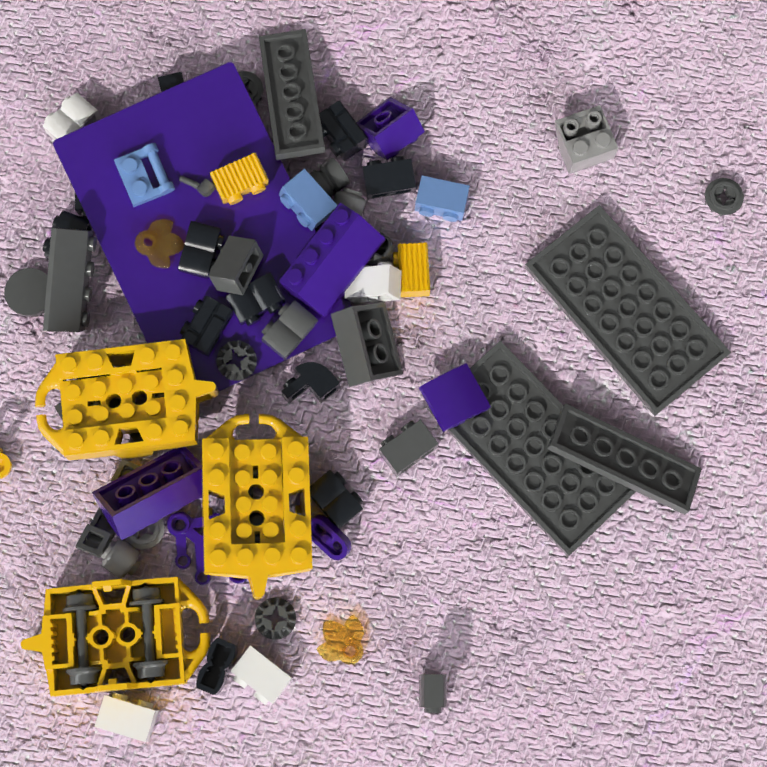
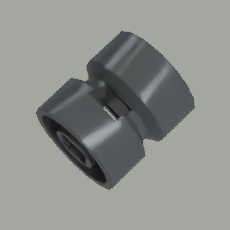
[309,158,350,197]

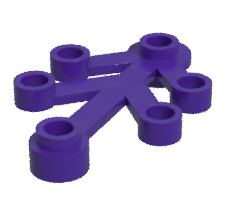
[167,512,248,586]

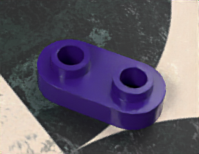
[311,515,351,560]

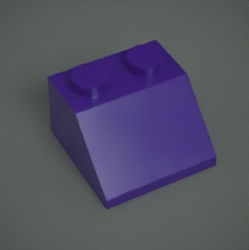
[356,97,425,160]

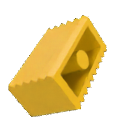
[210,153,269,205]
[393,242,430,297]

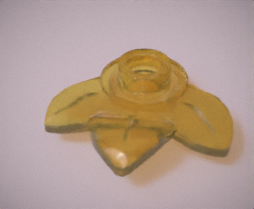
[135,219,185,268]
[316,615,364,665]

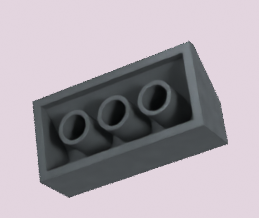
[43,228,97,332]

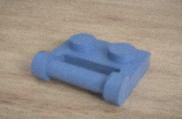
[114,143,175,207]

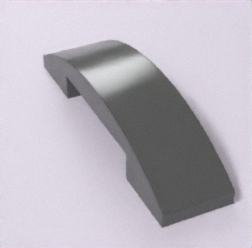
[75,459,140,558]

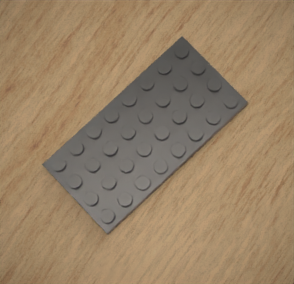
[524,205,731,416]
[427,341,636,557]

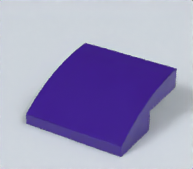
[419,363,491,432]

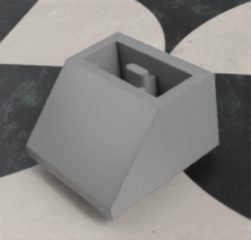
[554,105,619,174]

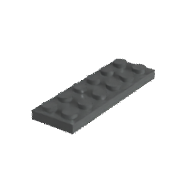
[259,29,326,160]
[547,403,702,515]

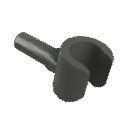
[179,175,215,197]

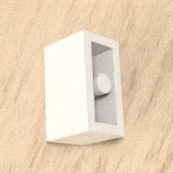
[345,262,402,305]
[231,645,293,705]
[94,692,159,742]

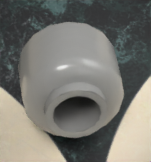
[333,188,366,217]
[101,539,141,578]

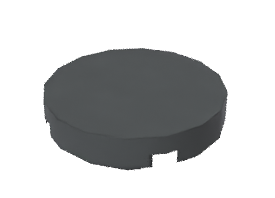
[4,268,47,317]

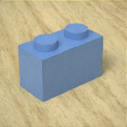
[279,169,338,231]
[415,175,470,222]

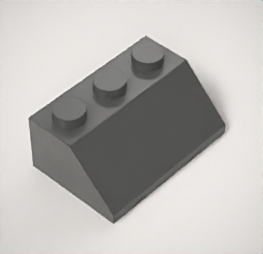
[331,302,403,387]

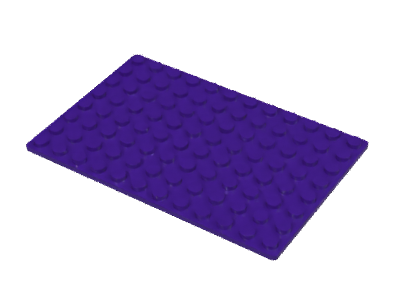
[53,62,352,392]

